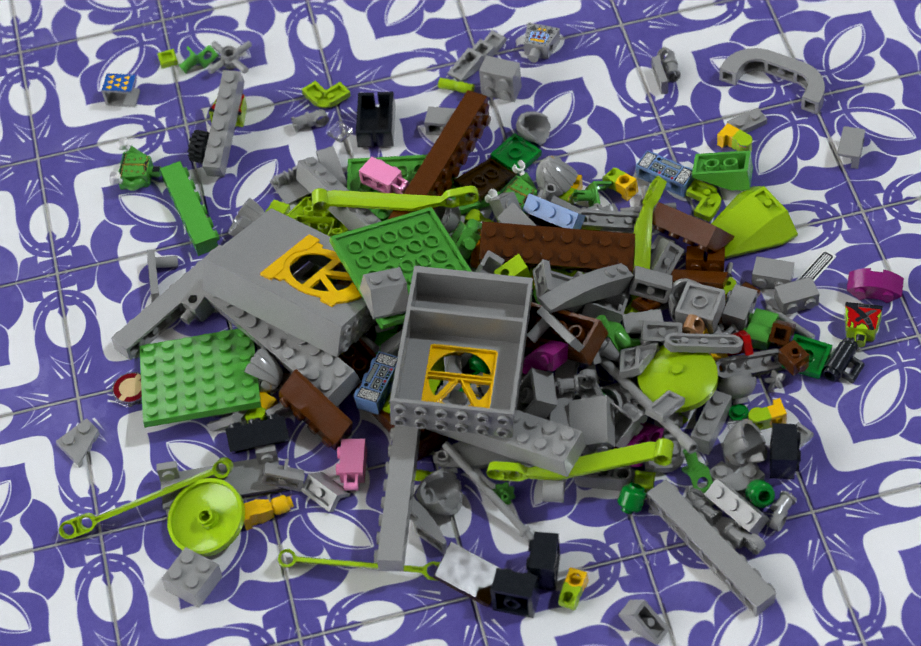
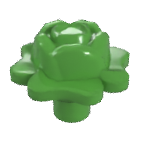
[492,482,515,505]

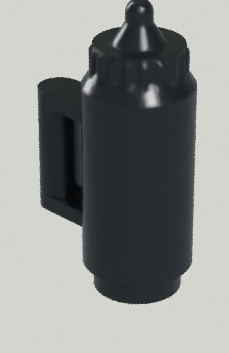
[823,337,865,383]

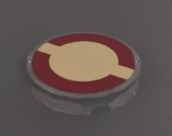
[112,372,142,407]

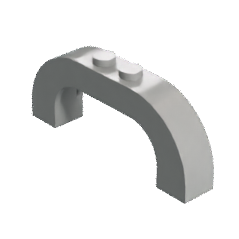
[719,48,825,115]

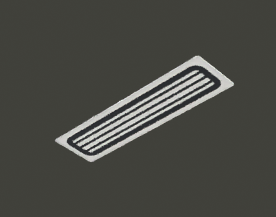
[796,249,836,281]

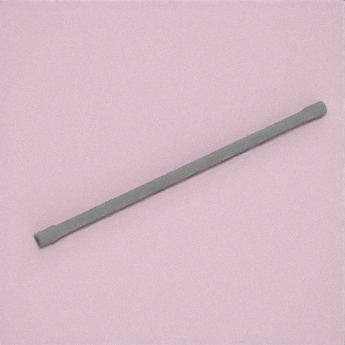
[535,299,698,454]

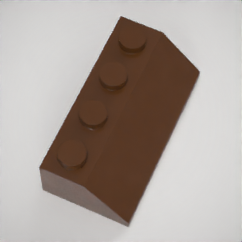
[652,202,735,252]
[279,369,353,450]

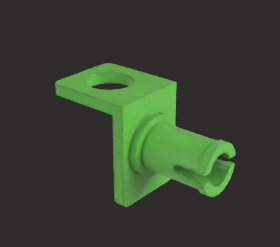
[179,45,219,73]
[573,181,612,207]
[681,449,713,493]

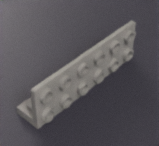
[156,444,282,510]

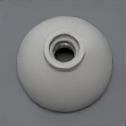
[434,198,465,233]
[717,373,756,405]

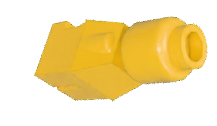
[244,495,294,531]

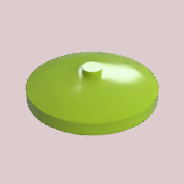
[638,345,718,413]
[167,478,245,557]

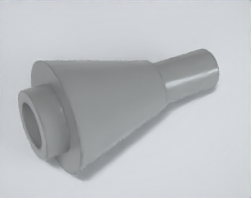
[598,338,620,365]

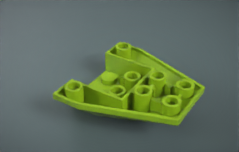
[711,186,798,259]
[286,196,348,236]

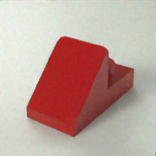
[727,330,754,356]

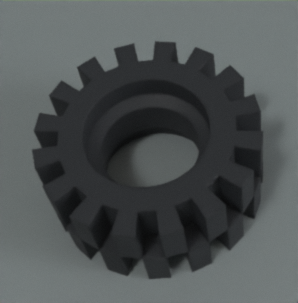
[188,130,210,164]

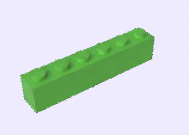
[160,161,220,256]

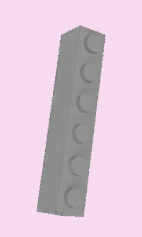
[202,70,245,177]

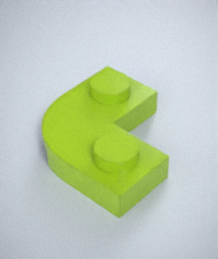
[301,80,351,108]
[686,179,721,222]

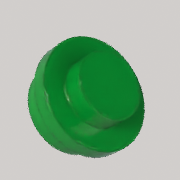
[729,404,749,423]

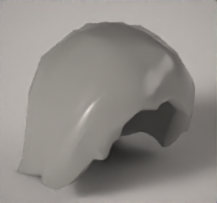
[516,112,551,145]

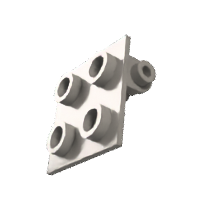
[270,164,311,204]

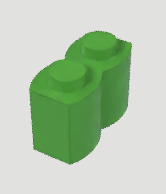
[744,308,779,351]

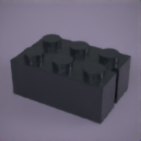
[356,92,396,148]
[225,413,290,454]

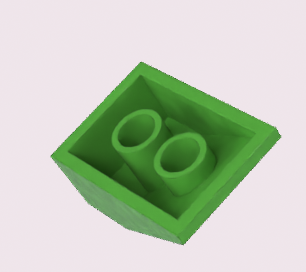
[692,150,753,191]

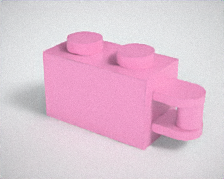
[359,157,409,194]
[336,439,367,491]

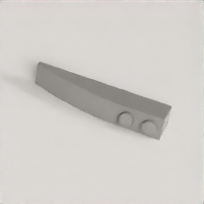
[537,263,634,313]

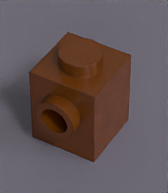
[769,320,796,347]
[778,340,809,376]

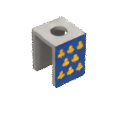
[102,73,140,107]

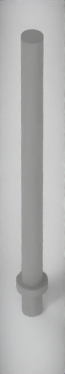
[442,441,533,541]

